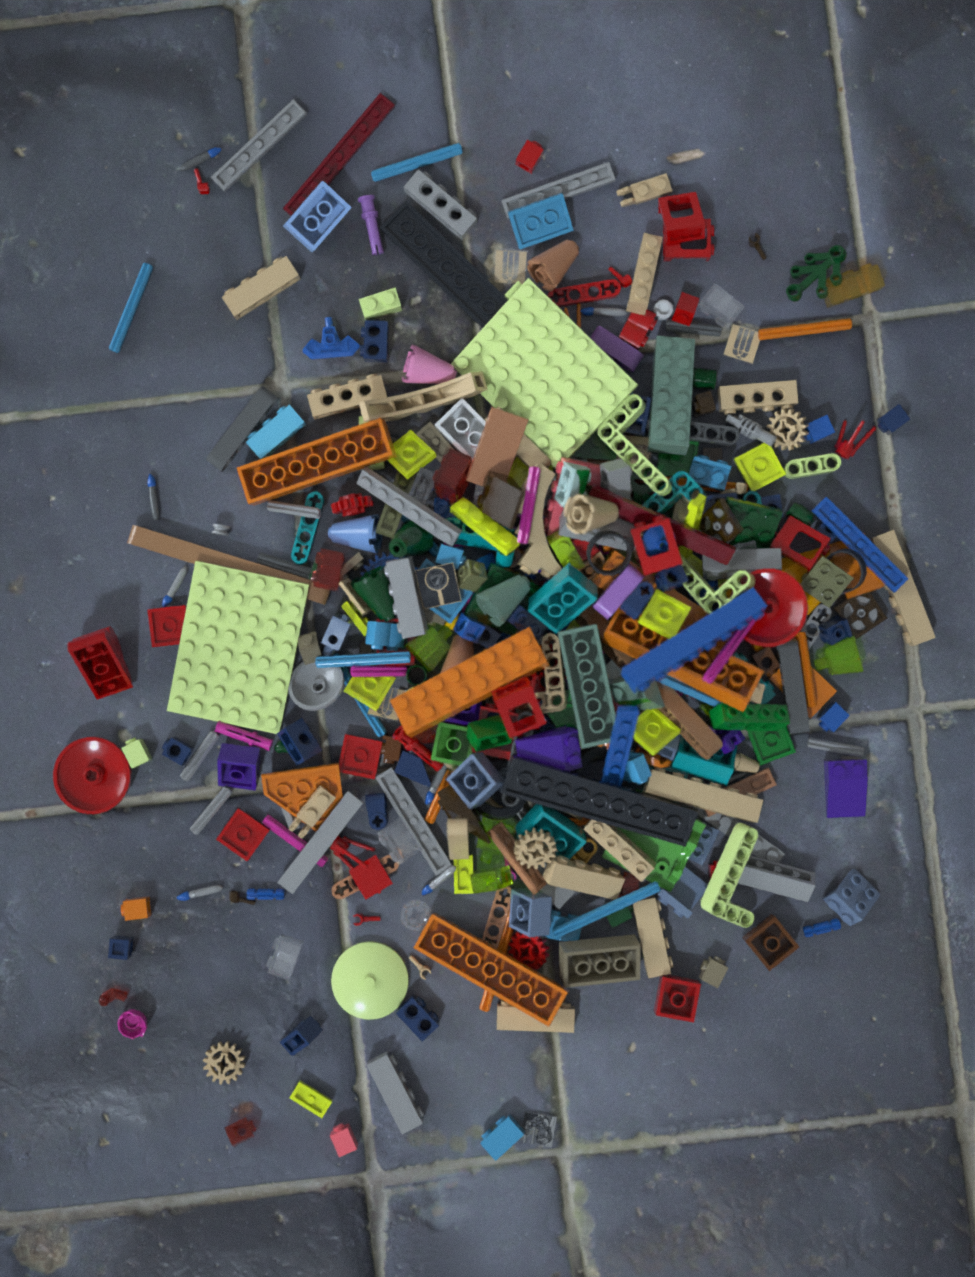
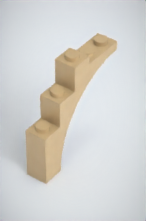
[359,371,488,422]
[514,463,562,579]

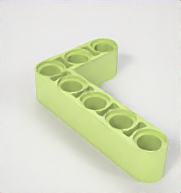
[597,394,672,496]
[660,542,755,614]
[701,823,758,928]

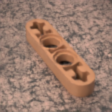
[331,854,400,899]
[482,885,512,949]

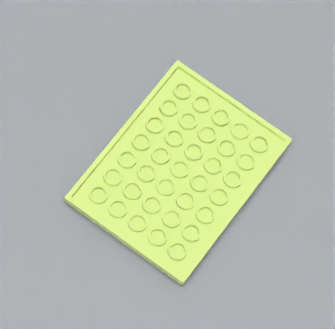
[451,278,638,469]
[167,561,310,734]

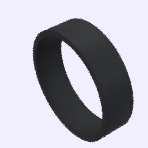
[586,531,631,576]
[826,549,867,593]

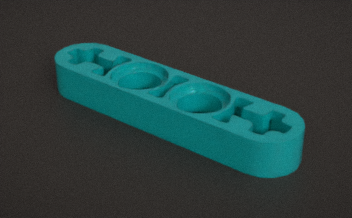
[291,491,324,564]

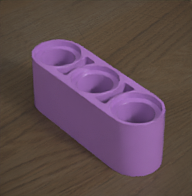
[590,326,644,372]
[592,563,644,619]

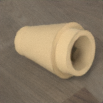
[734,752,760,773]

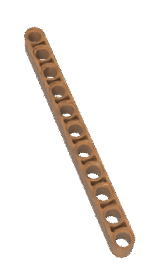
[127,525,331,605]
[574,603,723,759]

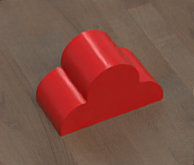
[67,626,133,700]

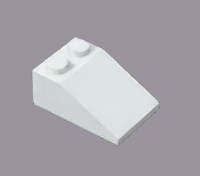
[435,398,486,463]

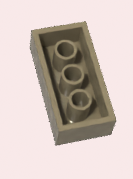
[559,934,640,988]

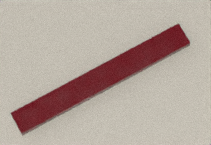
[283,92,395,216]
[588,484,736,566]

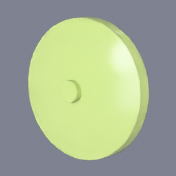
[331,941,409,1020]

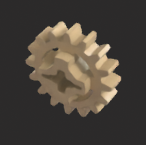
[766,409,809,451]
[513,828,557,869]
[203,1041,246,1084]

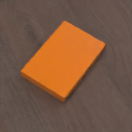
[829,533,884,599]
[768,666,837,719]

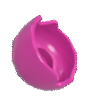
[117,1009,148,1039]

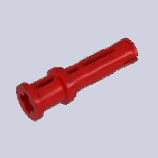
[392,725,444,771]

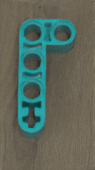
[642,471,706,515]
[446,517,517,568]

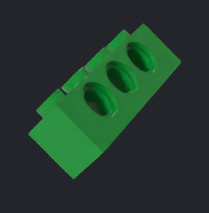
[709,703,790,731]

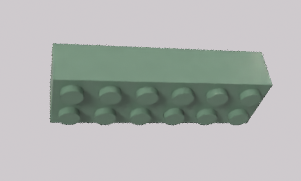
[647,336,695,455]
[558,624,616,748]

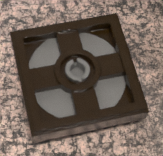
[699,498,744,544]
[833,592,888,640]

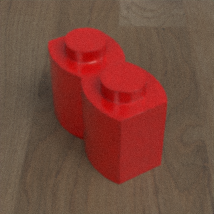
[618,310,657,350]

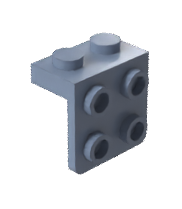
[657,867,708,919]
[823,869,880,926]

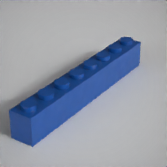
[621,587,767,693]

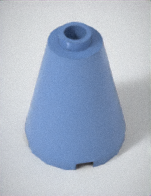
[328,514,383,553]

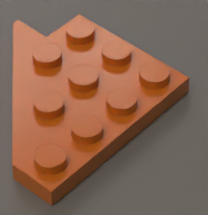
[261,763,343,832]

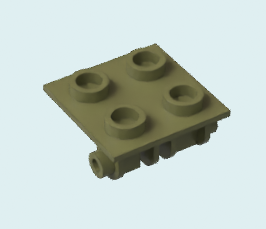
[800,556,854,608]

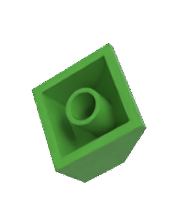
[431,722,472,767]

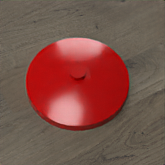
[730,568,808,647]
[53,737,132,814]

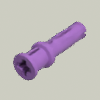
[358,195,384,255]

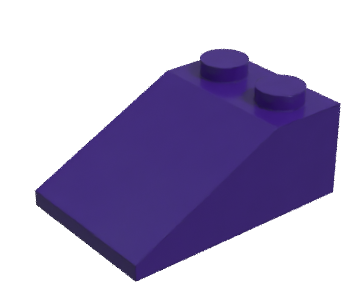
[515,726,582,771]
[824,759,868,818]

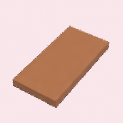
[465,407,528,486]

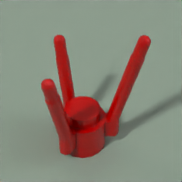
[834,420,876,460]
[330,836,375,869]

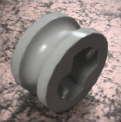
[212,524,230,536]

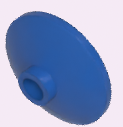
[642,525,676,557]

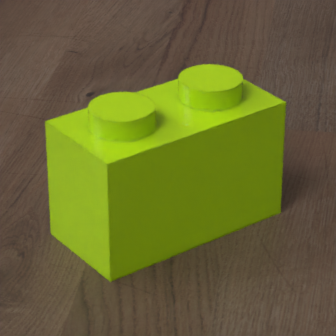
[546,530,585,570]

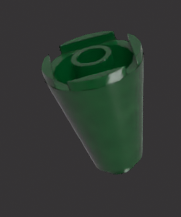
[389,519,434,558]
[350,566,395,622]

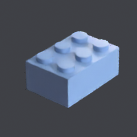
[283,181,352,252]

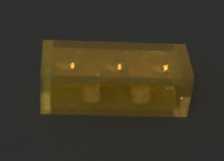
[821,263,885,308]

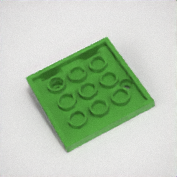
[602,788,706,892]

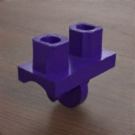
[715,730,746,754]

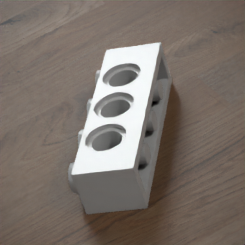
[404,169,477,240]

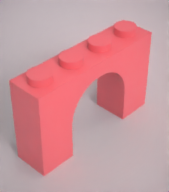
[543,457,601,536]

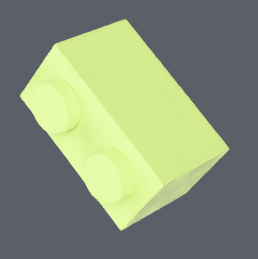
[359,288,402,320]

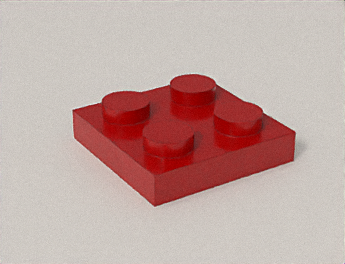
[147,605,187,648]
[339,734,383,779]
[216,808,270,862]

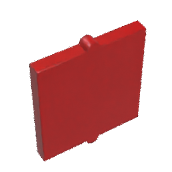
[349,854,393,900]

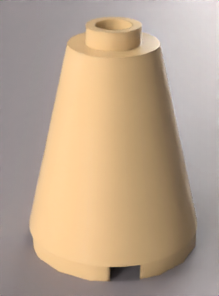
[564,494,619,534]

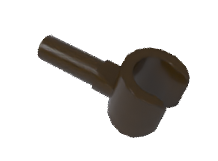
[748,233,767,260]
[229,891,256,905]

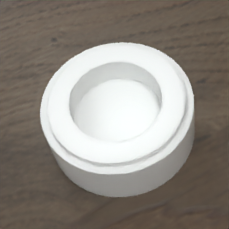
[653,300,673,320]

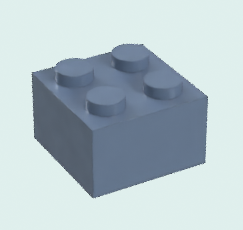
[446,752,504,809]
[509,887,552,937]

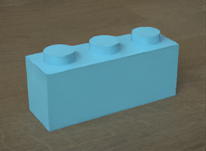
[246,405,306,459]

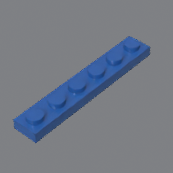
[812,497,908,593]
[601,706,639,787]

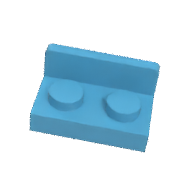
[689,455,732,492]

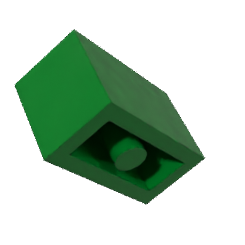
[466,715,512,752]

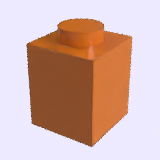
[121,896,152,921]

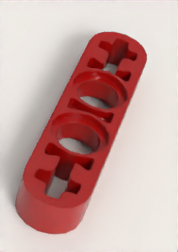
[548,279,621,307]

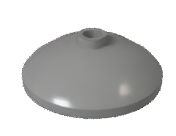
[288,661,344,711]

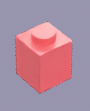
[330,1123,358,1157]

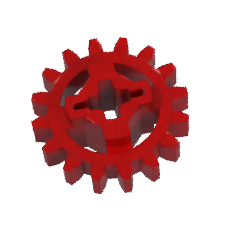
[331,493,373,517]
[508,932,550,970]

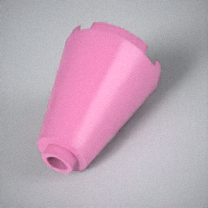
[402,345,457,384]

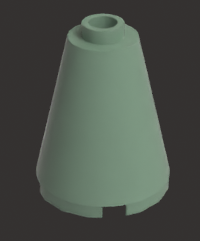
[476,575,530,627]

